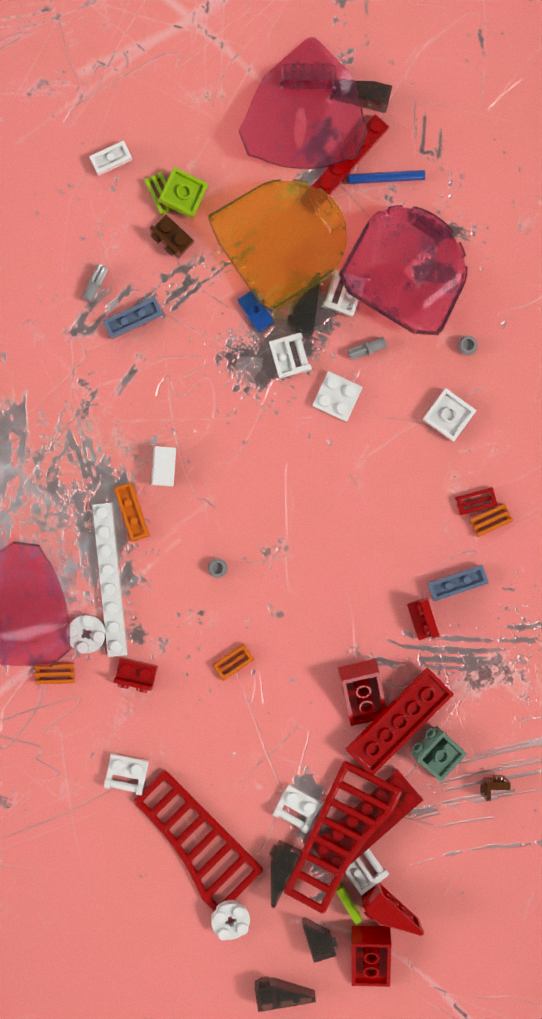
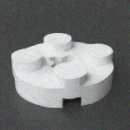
[67,615,106,653]
[211,900,250,941]

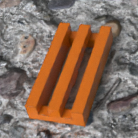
[469,504,513,537]
[212,643,255,681]
[35,663,75,685]

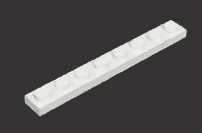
[92,503,128,657]

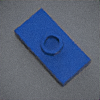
[237,290,274,333]

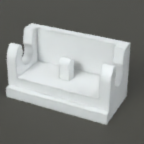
[151,446,176,486]

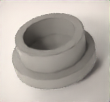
[458,336,477,355]
[208,559,227,578]

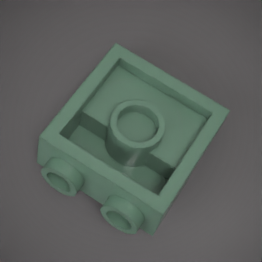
[411,726,467,782]

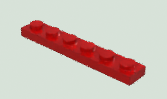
[300,114,389,213]

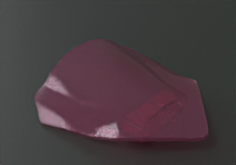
[238,37,367,169]
[0,541,71,667]

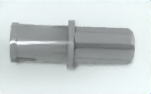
[81,264,108,303]
[348,337,387,360]

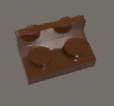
[149,215,194,258]

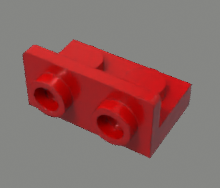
[407,598,440,640]
[113,658,158,693]

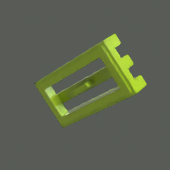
[144,172,174,215]
[336,882,362,925]

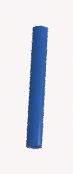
[348,170,425,184]

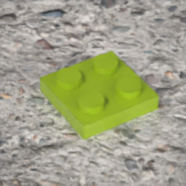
[158,167,209,219]

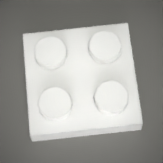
[312,371,363,422]
[422,388,477,442]

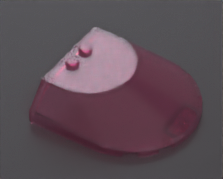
[338,205,468,335]

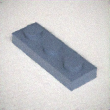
[103,297,164,339]
[427,565,489,602]

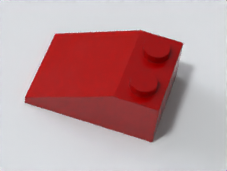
[338,659,386,726]
[361,882,424,936]
[351,926,392,987]

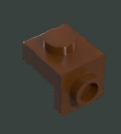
[480,775,511,801]

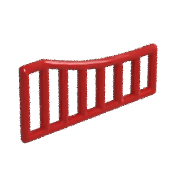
[284,761,402,914]
[134,770,263,911]

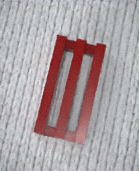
[455,487,498,516]

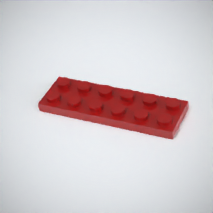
[345,667,454,775]
[312,770,424,868]

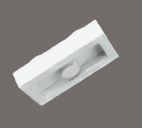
[89,140,133,176]

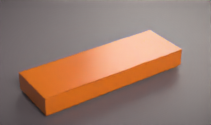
[114,482,150,542]

